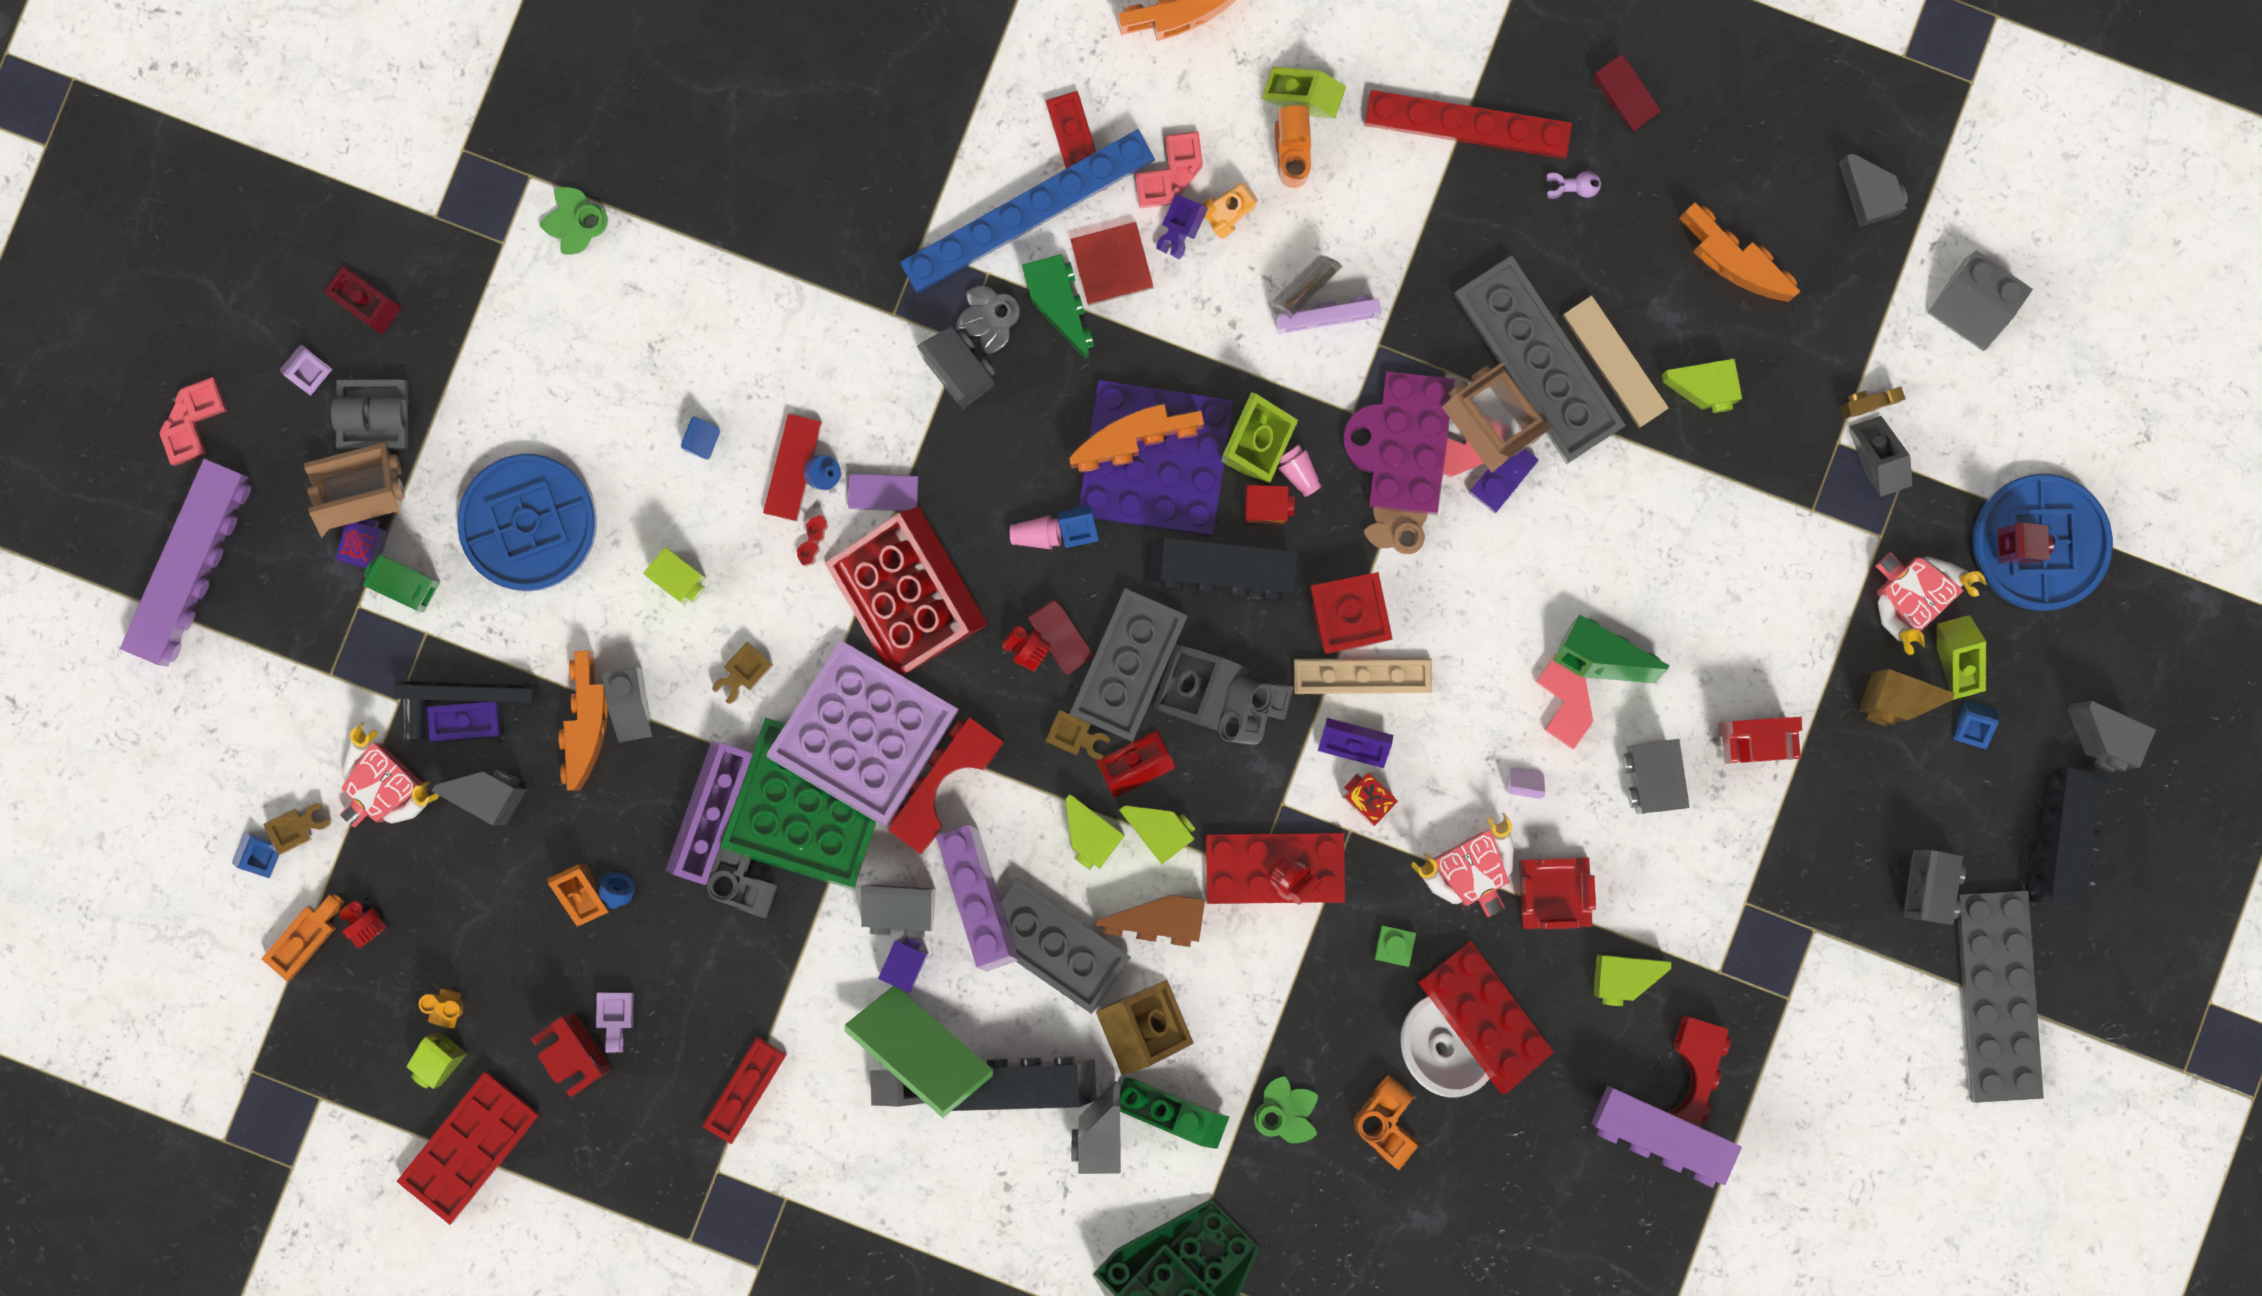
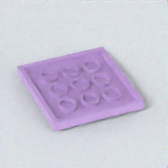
[767,640,958,827]

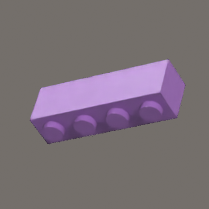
[665,740,752,885]
[936,825,1019,972]
[1591,1086,1742,1187]

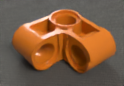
[1275,105,1311,188]
[1354,1075,1421,1171]

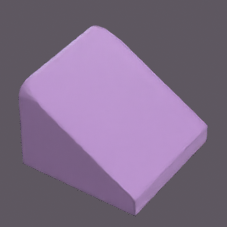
[280,344,332,396]
[1506,767,1545,799]

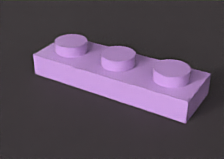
[1276,295,1381,334]

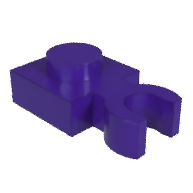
[1156,194,1208,260]

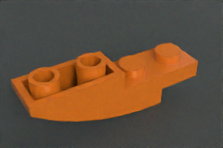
[1118,0,1236,41]
[1679,202,1800,302]
[1069,404,1204,472]
[559,650,608,791]

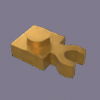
[1840,386,1906,420]
[712,642,773,704]
[1045,710,1110,760]
[263,803,331,855]

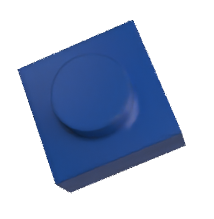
[1058,506,1099,548]

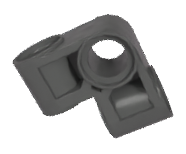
[1219,676,1294,746]
[707,833,778,919]

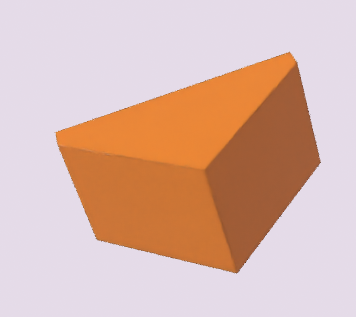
[547,864,608,927]

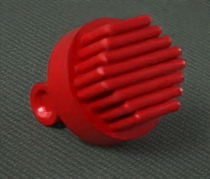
[1002,626,1051,671]
[1269,857,1321,905]
[339,901,386,948]

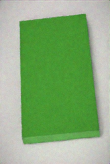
[844,986,993,1118]

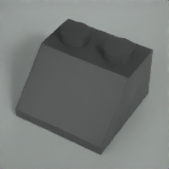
[1927,250,2033,351]
[917,326,995,410]
[1153,644,1249,732]
[2068,701,2156,772]
[1622,739,1690,814]
[432,769,527,825]
[1903,849,1966,925]
[861,884,936,937]
[1071,1083,1121,1174]

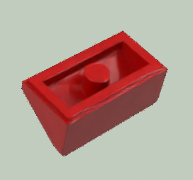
[1096,730,1175,798]

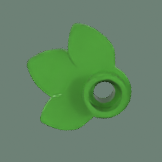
[539,187,608,255]
[1254,1076,1318,1143]

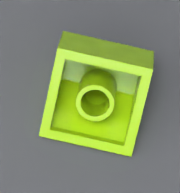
[1221,392,1298,482]

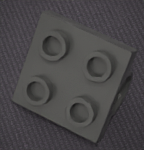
[331,380,408,450]

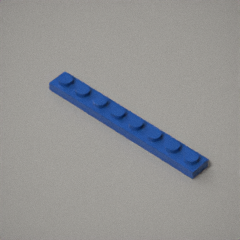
[900,129,1155,294]

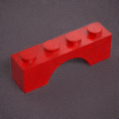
[888,717,1004,854]
[1668,1015,1731,1127]

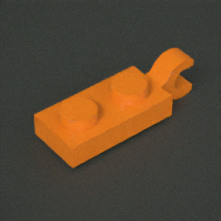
[261,894,346,981]

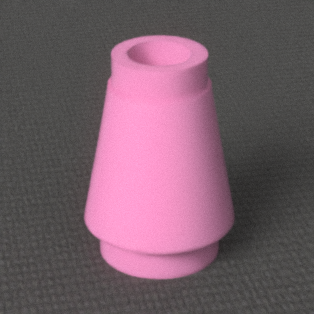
[1277,444,1322,497]
[1010,515,1061,550]

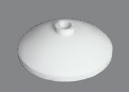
[1401,997,1490,1097]

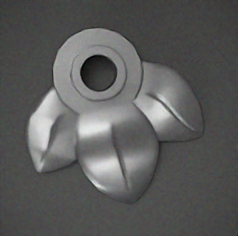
[956,286,1021,354]

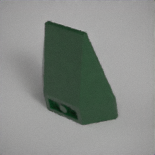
[1092,1199,1260,1296]

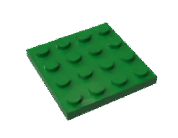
[721,717,877,890]

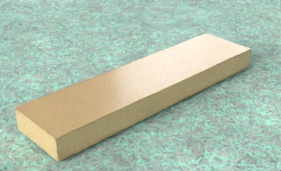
[1562,296,1668,428]
[1294,658,1432,694]

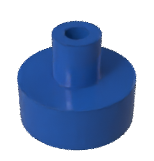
[804,455,841,490]
[598,872,635,909]

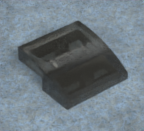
[1268,255,1342,320]

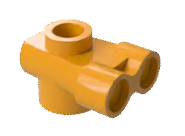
[1202,182,1258,239]
[419,988,463,1028]

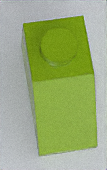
[1261,67,1346,119]
[1661,359,1742,413]
[643,547,707,605]
[1937,615,1986,700]
[1065,794,1125,870]
[1119,806,1195,865]
[1593,954,1671,1006]
[407,1032,467,1089]

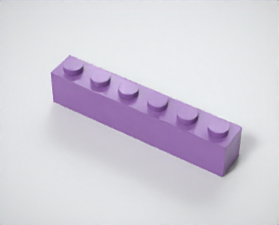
[120,459,251,667]

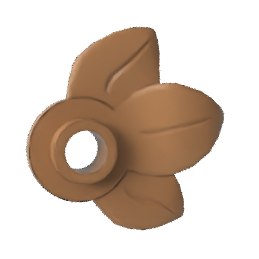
[1364,508,1428,555]

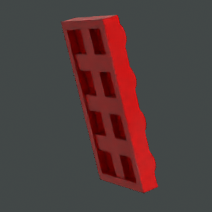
[1206,833,1345,904]
[1418,941,1554,1095]
[396,1071,541,1225]

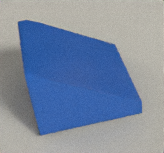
[680,416,720,460]
[1953,700,1999,750]
[232,832,279,879]

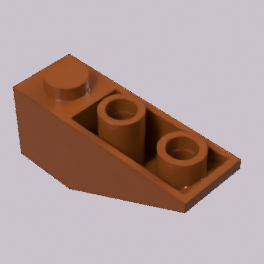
[1096,894,1205,947]

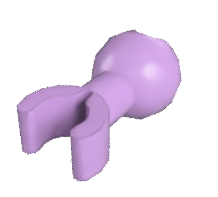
[1547,171,1601,199]

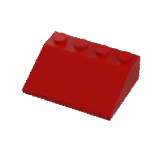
[825,506,988,676]

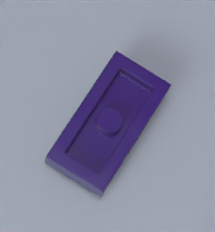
[1468,449,1539,514]
[427,702,501,742]
[1317,718,1394,768]

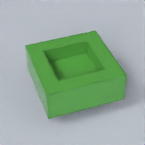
[1374,925,1416,967]

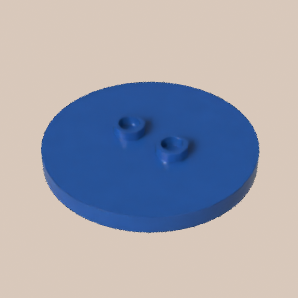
[457,454,597,592]
[1973,474,2113,611]

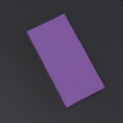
[848,474,919,511]

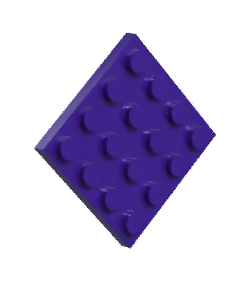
[1079,380,1234,537]

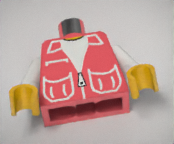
[1876,552,1987,655]
[340,722,439,828]
[1411,812,1514,917]

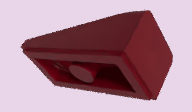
[1592,54,1661,132]
[323,265,401,334]
[1028,599,1095,676]

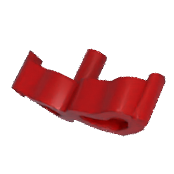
[797,515,829,567]

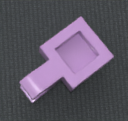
[596,993,634,1052]

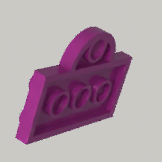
[1344,372,1455,515]

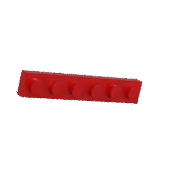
[1364,90,1572,159]

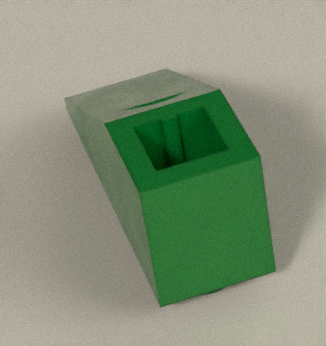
[1022,254,1094,359]
[363,554,440,613]
[1552,614,1670,683]
[1120,1076,1230,1149]

